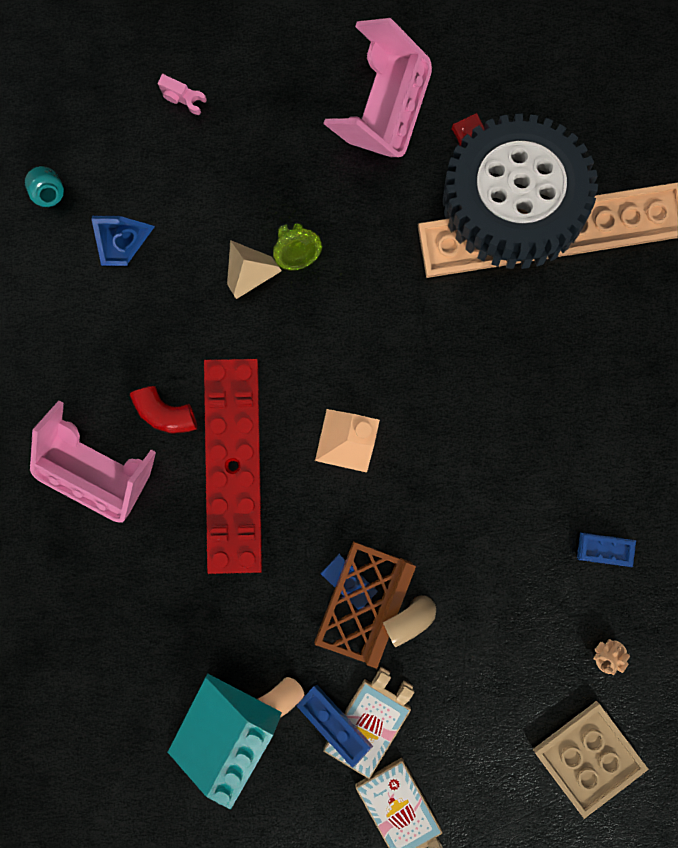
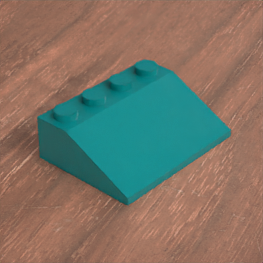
[168,674,282,810]

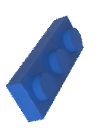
[296,685,373,768]

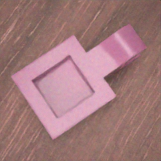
[158,74,206,115]

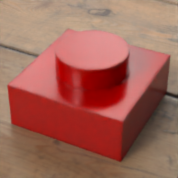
[452,113,484,146]

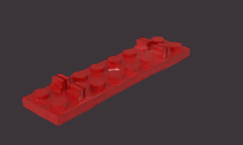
[204,359,262,574]

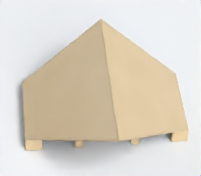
[227,240,282,299]

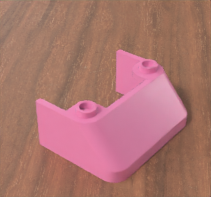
[324,18,432,157]
[30,401,156,522]

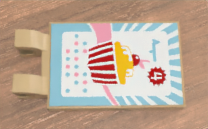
[323,667,414,779]
[355,758,443,848]

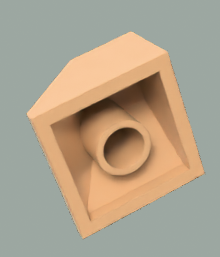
[315,409,380,472]

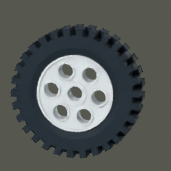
[443,114,598,269]

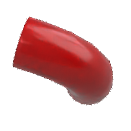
[130,386,197,433]

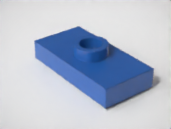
[577,533,636,567]
[321,554,378,610]

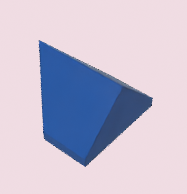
[91,216,155,266]

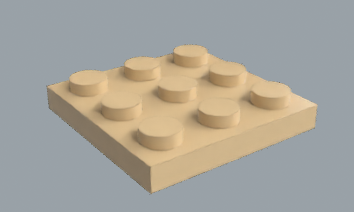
[533,701,649,819]

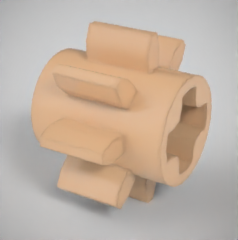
[593,639,630,675]

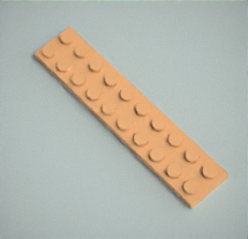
[418,183,678,278]

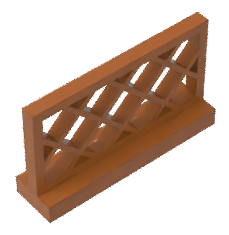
[314,541,416,669]

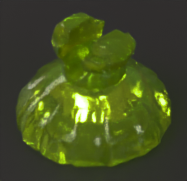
[273,223,322,270]

